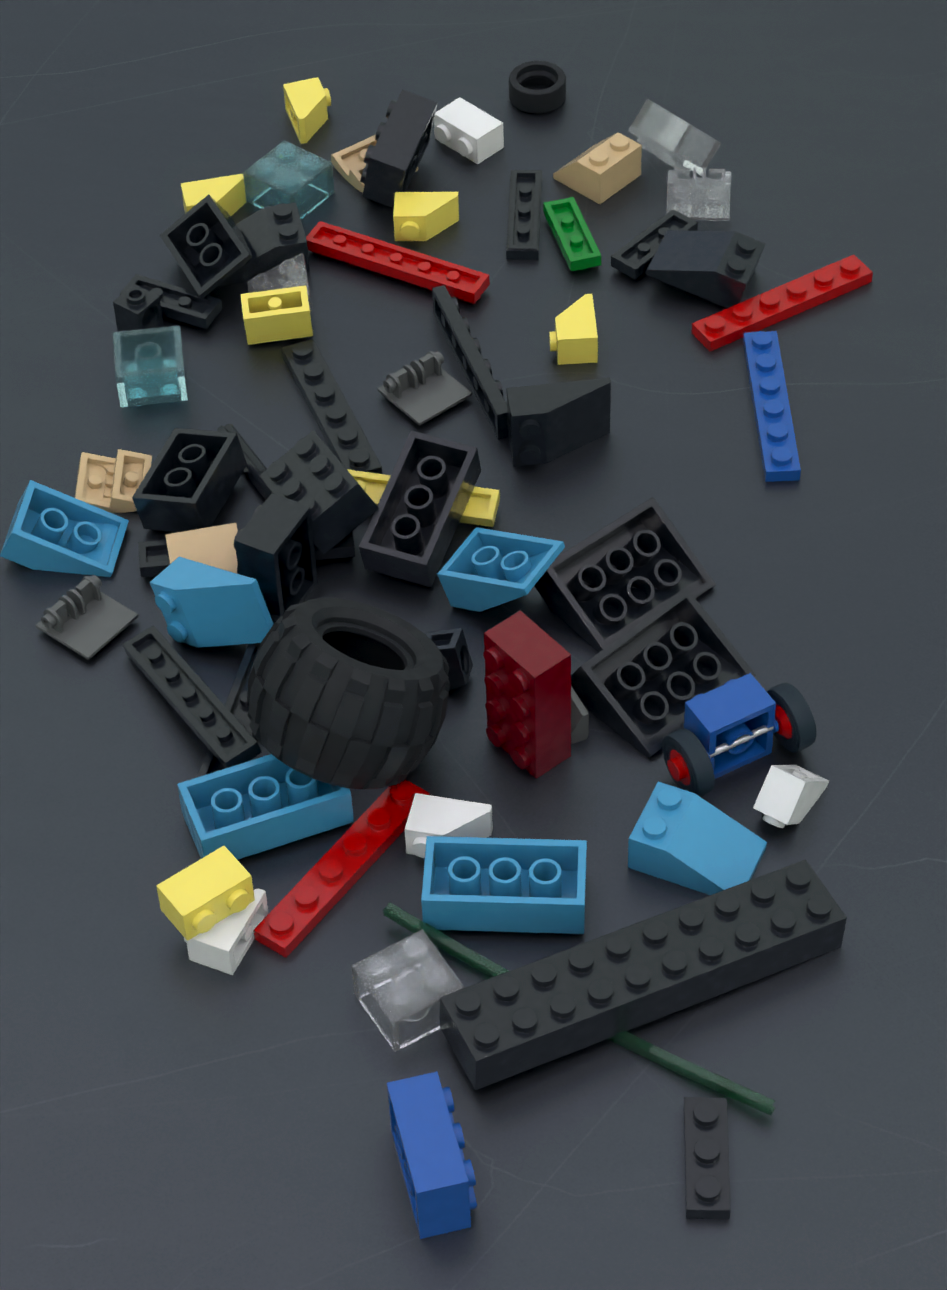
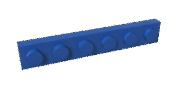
[743,331,801,482]

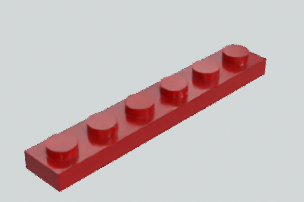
[306,221,490,304]
[691,254,873,352]
[253,779,430,958]

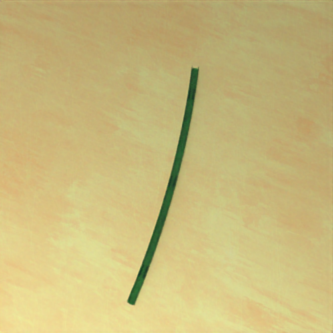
[383,902,776,1116]

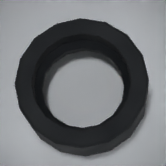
[509,61,566,114]

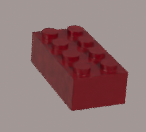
[483,611,571,779]

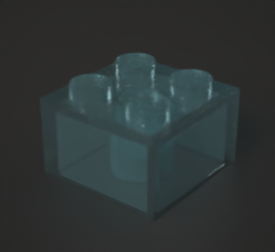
[244,140,335,219]
[113,326,188,407]

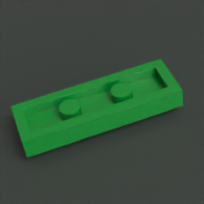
[543,197,601,272]

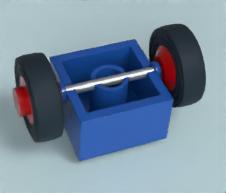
[662,673,816,797]

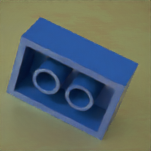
[387,1071,477,1239]

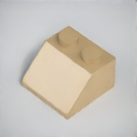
[553,132,642,204]

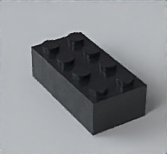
[359,431,481,587]

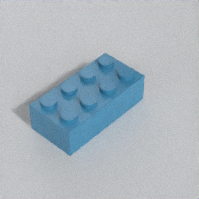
[177,754,354,860]
[421,836,587,934]

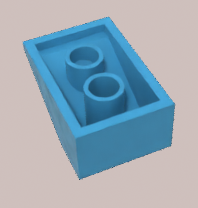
[0,480,129,577]
[437,527,565,612]
[149,557,273,648]
[628,781,767,895]

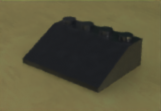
[534,497,716,652]
[571,588,756,758]

